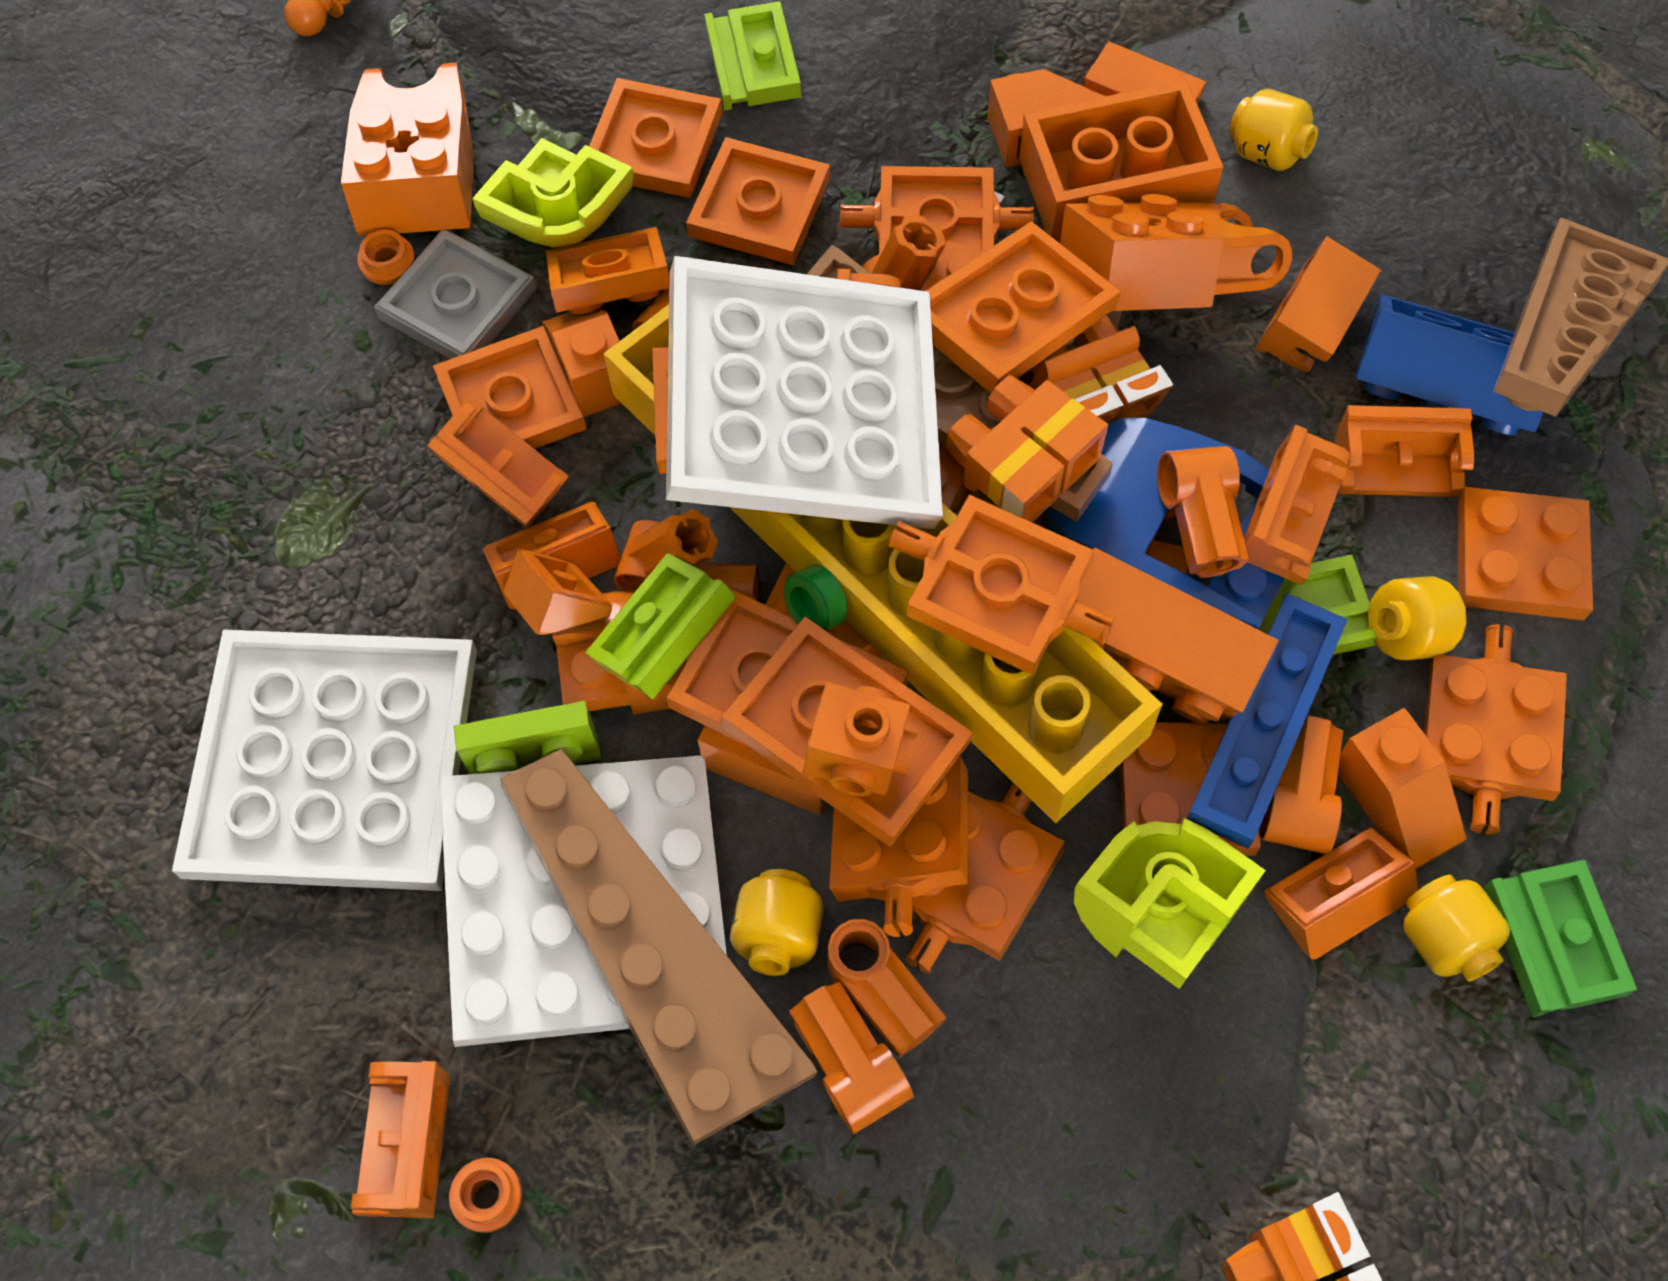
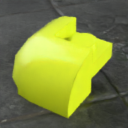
[472,138,634,247]
[1074,818,1266,989]

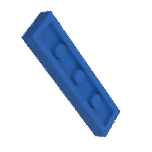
[1186,593,1348,849]

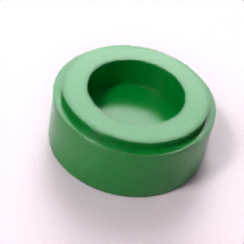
[784,564,847,631]

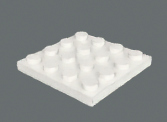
[666,256,943,529]
[172,630,477,891]
[440,755,727,1047]

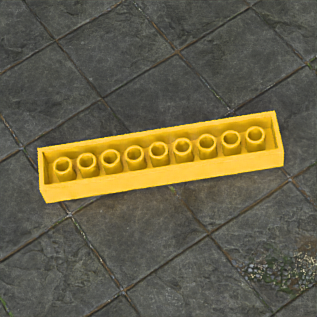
[603,304,1162,823]

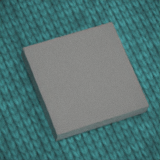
[374,229,537,359]

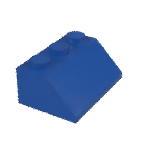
[1356,294,1543,435]

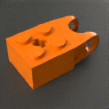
[341,63,475,237]
[1060,194,1292,311]

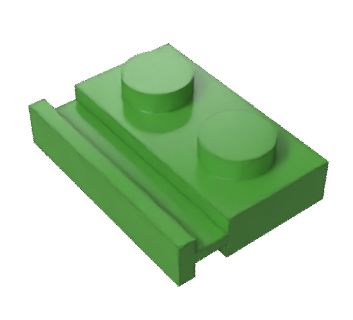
[1484,859,1637,1017]

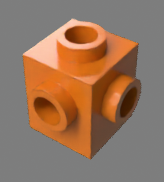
[803,681,918,796]

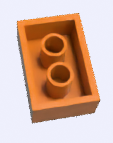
[1019,79,1223,243]
[1078,547,1279,726]

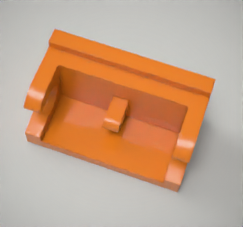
[1255,236,1381,372]
[427,400,569,528]
[1334,405,1474,497]
[1244,424,1351,585]
[350,1061,451,1218]

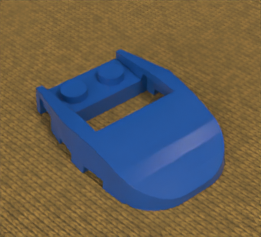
[1043,417,1285,629]

